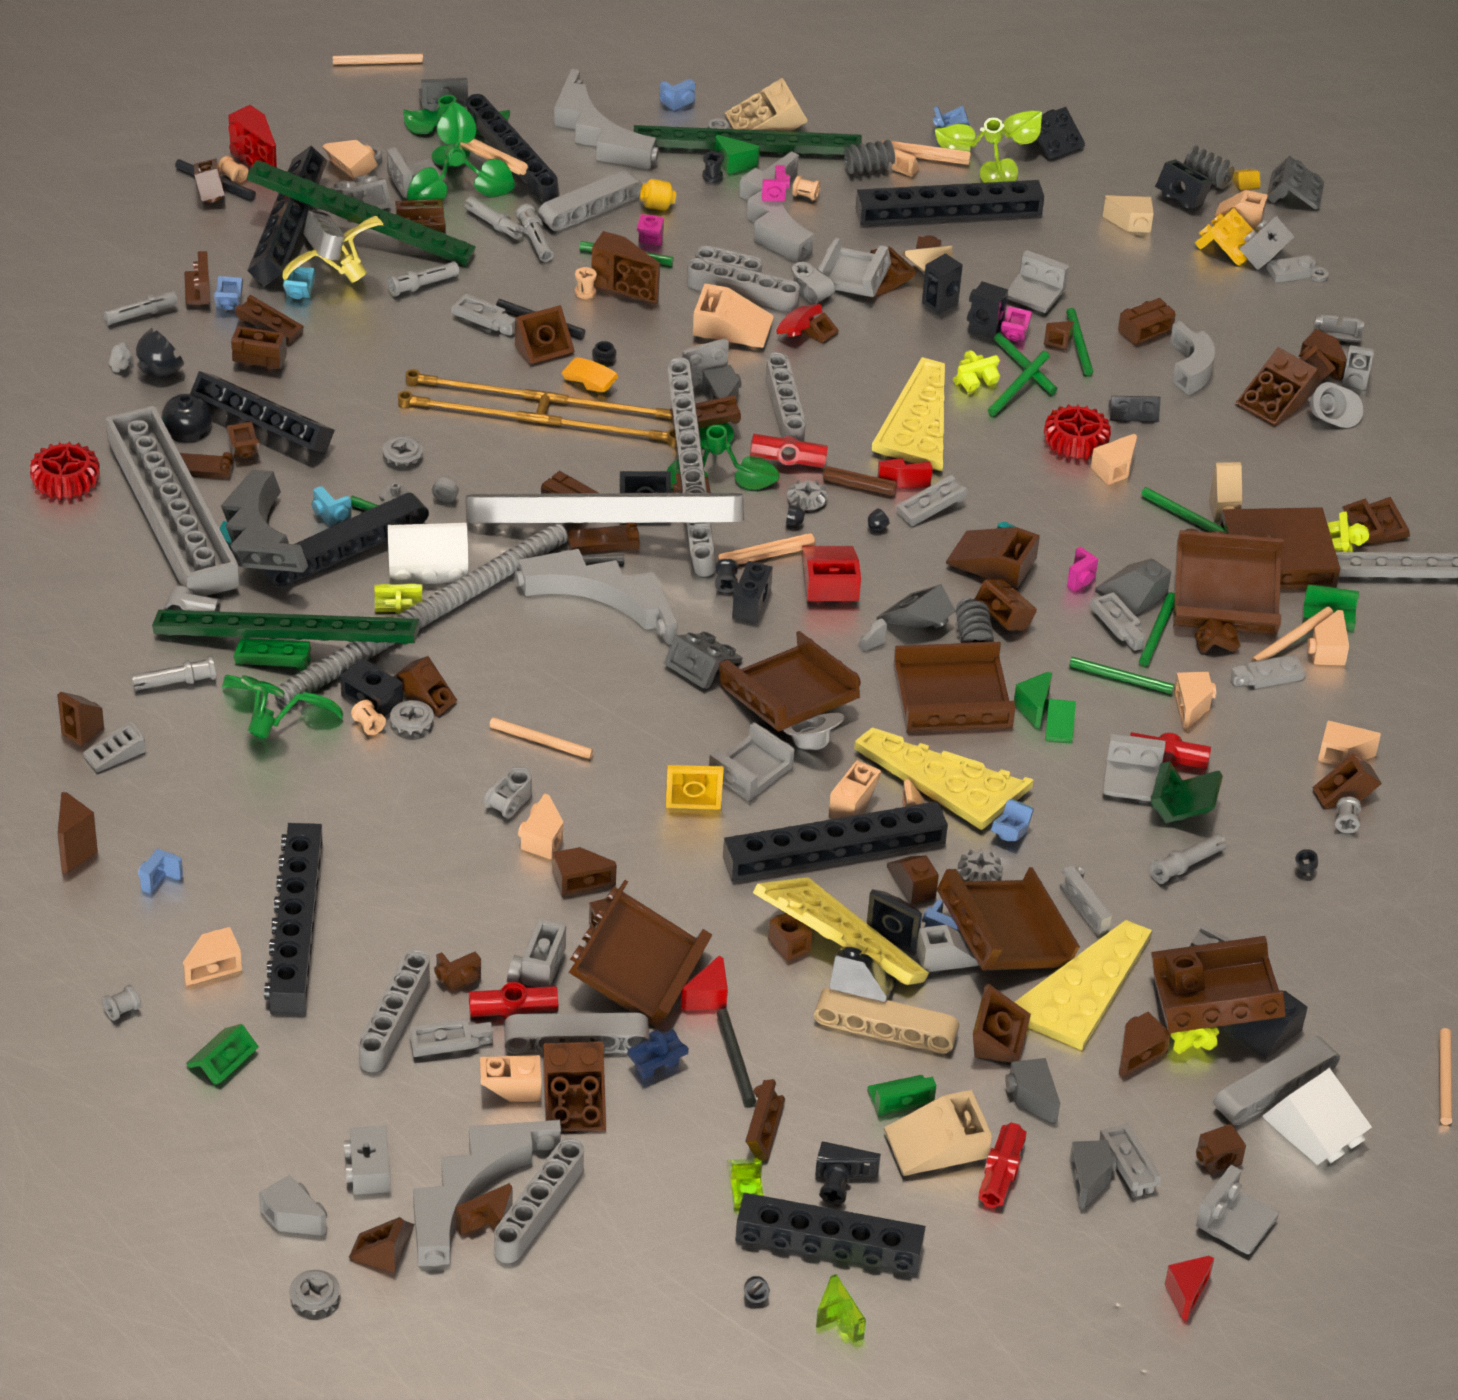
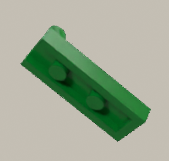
[233,638,311,671]

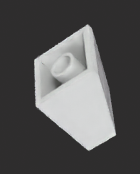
[1263,1068,1372,1165]

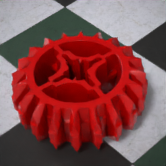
[1043,404,1111,460]
[30,441,100,500]

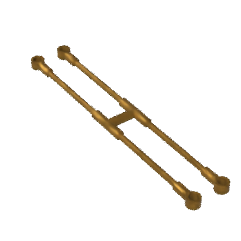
[398,369,677,446]

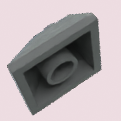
[1095,558,1172,616]
[876,584,956,628]

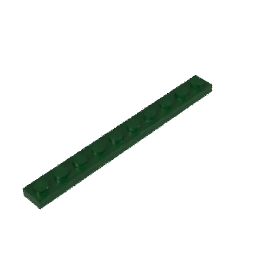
[634,125,862,155]
[247,160,476,266]
[152,609,420,644]

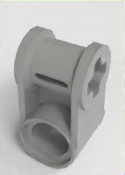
[792,262,835,305]
[483,766,532,819]

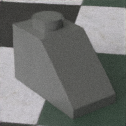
[702,365,742,401]
[1005,1058,1060,1123]
[1069,1140,1117,1208]

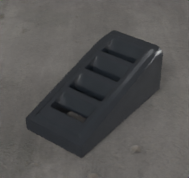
[815,1141,881,1178]

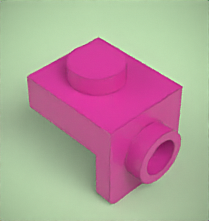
[761,165,790,201]
[637,214,664,246]
[1001,307,1032,341]
[1067,547,1098,591]

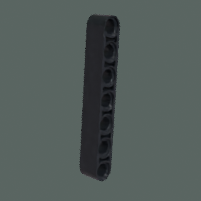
[466,94,560,203]
[261,493,429,588]

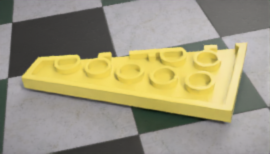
[872,357,945,471]
[854,727,1034,830]
[753,877,929,985]
[1015,920,1152,1050]

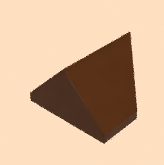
[349,1217,415,1271]

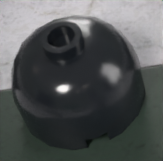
[136,328,184,378]
[161,394,212,442]

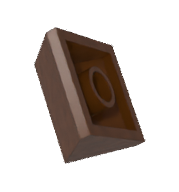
[515,305,575,365]
[57,792,98,873]
[973,984,1031,1063]

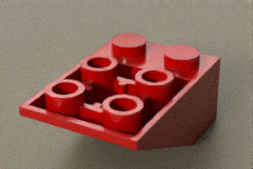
[228,105,277,168]
[802,546,861,601]

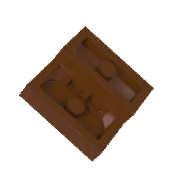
[395,199,446,233]
[870,246,917,296]
[1342,497,1410,544]

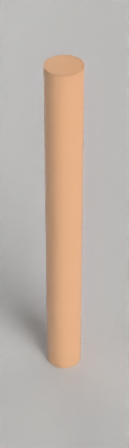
[333,54,423,65]
[1251,607,1333,662]
[490,717,594,760]
[1439,1028,1452,1125]

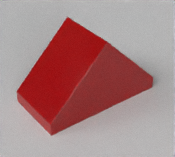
[681,956,728,1010]
[1165,1256,1215,1320]

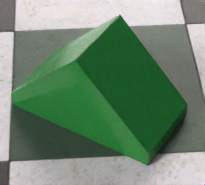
[715,135,760,174]
[1014,672,1052,728]
[1045,699,1076,743]

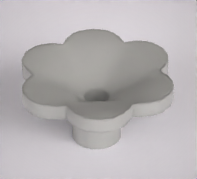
[109,342,134,373]
[379,482,411,503]

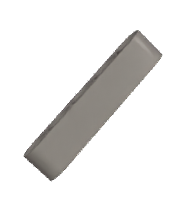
[538,170,643,231]
[303,210,345,260]
[687,258,800,312]
[765,352,806,448]
[358,950,430,1072]
[504,1013,649,1054]
[1213,1036,1340,1126]
[494,1138,584,1263]

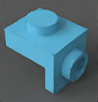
[283,267,316,299]
[311,486,352,526]

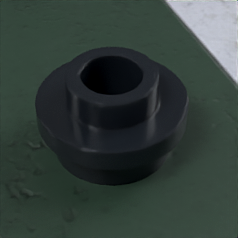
[592,341,617,363]

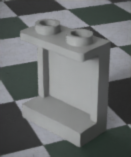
[817,238,891,297]
[709,723,794,801]

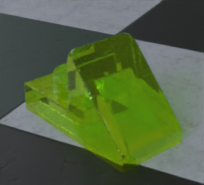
[727,1158,764,1212]
[816,1274,866,1343]

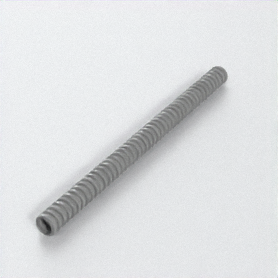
[274,523,568,708]

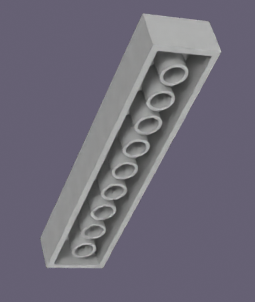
[106,406,239,597]

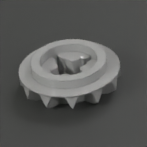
[383,436,423,466]
[787,479,828,510]
[390,700,434,735]
[958,848,1003,881]
[289,1270,340,1315]

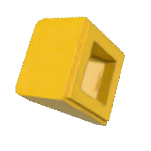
[1232,169,1261,191]

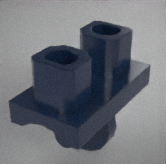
[627,1029,689,1078]

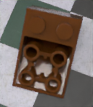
[591,231,660,303]
[1235,347,1322,426]
[946,527,1040,589]
[543,1042,606,1132]

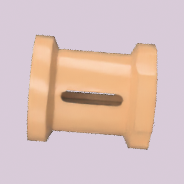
[218,156,248,184]
[792,176,821,201]
[575,267,597,299]
[351,700,386,735]

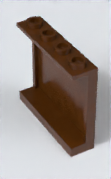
[1220,507,1341,589]
[1173,529,1284,635]
[719,631,861,732]
[893,642,1016,732]
[936,867,1080,970]
[568,880,712,1029]
[1151,936,1285,1033]

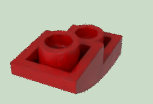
[776,303,823,337]
[877,458,933,488]

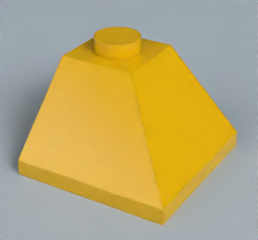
[666,765,723,809]

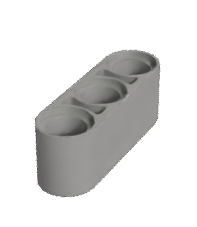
[695,245,762,273]

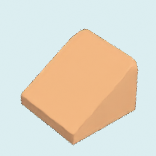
[892,149,919,177]
[902,779,924,807]

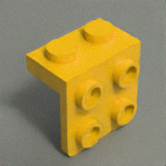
[1195,208,1253,265]

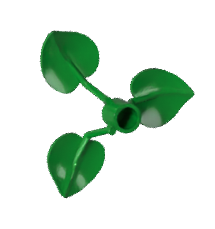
[403,95,510,167]
[407,101,515,201]
[667,422,780,490]
[222,675,343,739]

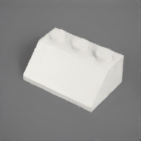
[388,523,468,585]

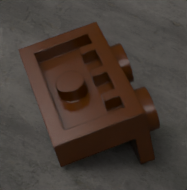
[184,251,210,305]

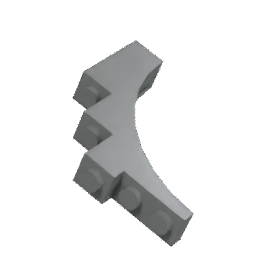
[740,151,814,263]

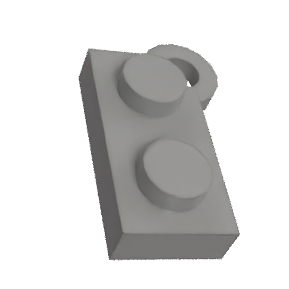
[1267,255,1329,283]

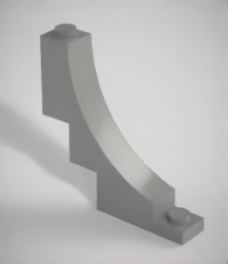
[554,69,659,170]
[515,549,678,645]
[413,1120,561,1267]

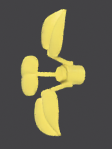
[283,216,383,283]

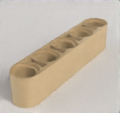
[814,987,959,1053]

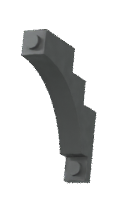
[221,470,308,572]

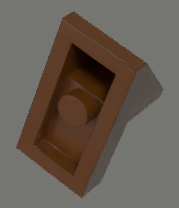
[455,1183,513,1235]

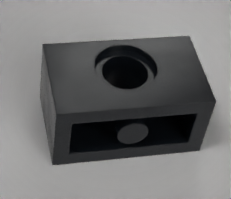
[1155,159,1213,209]
[922,253,963,314]
[967,281,1008,341]
[732,561,773,623]
[340,658,403,717]

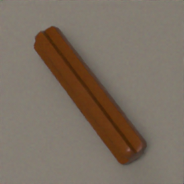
[823,466,897,496]

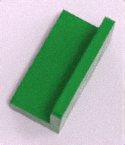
[1302,585,1359,631]
[186,1024,259,1085]
[867,1075,937,1116]

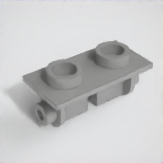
[1314,314,1364,343]

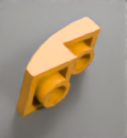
[561,357,619,392]

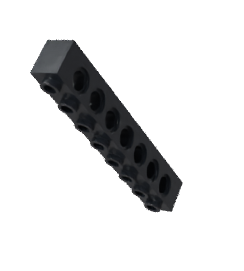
[247,145,328,287]
[855,180,1045,225]
[723,801,948,881]
[264,823,323,1013]

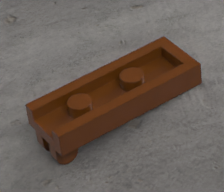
[235,295,304,345]
[670,395,741,433]
[180,452,234,480]
[567,523,640,554]
[745,1079,785,1161]

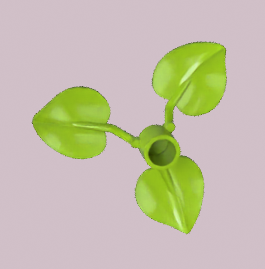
[935,111,1042,183]

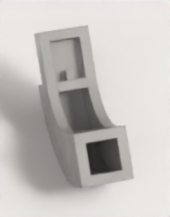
[1170,321,1215,395]

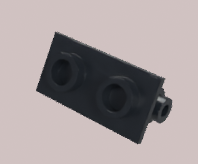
[1108,396,1161,421]

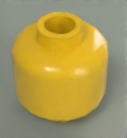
[640,179,676,211]

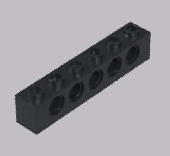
[190,371,335,453]
[735,1192,926,1274]

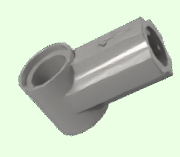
[163,586,221,611]

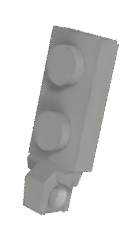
[452,294,515,335]
[1090,592,1145,651]
[1230,654,1306,689]
[409,1019,493,1057]

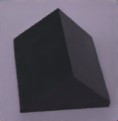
[619,471,671,523]

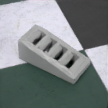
[83,722,146,773]

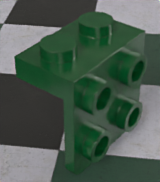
[1150,761,1223,823]

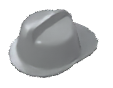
[1307,382,1363,428]
[783,713,844,750]

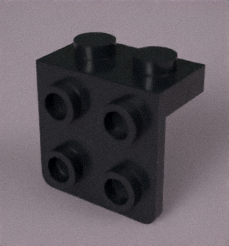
[1037,107,1085,160]

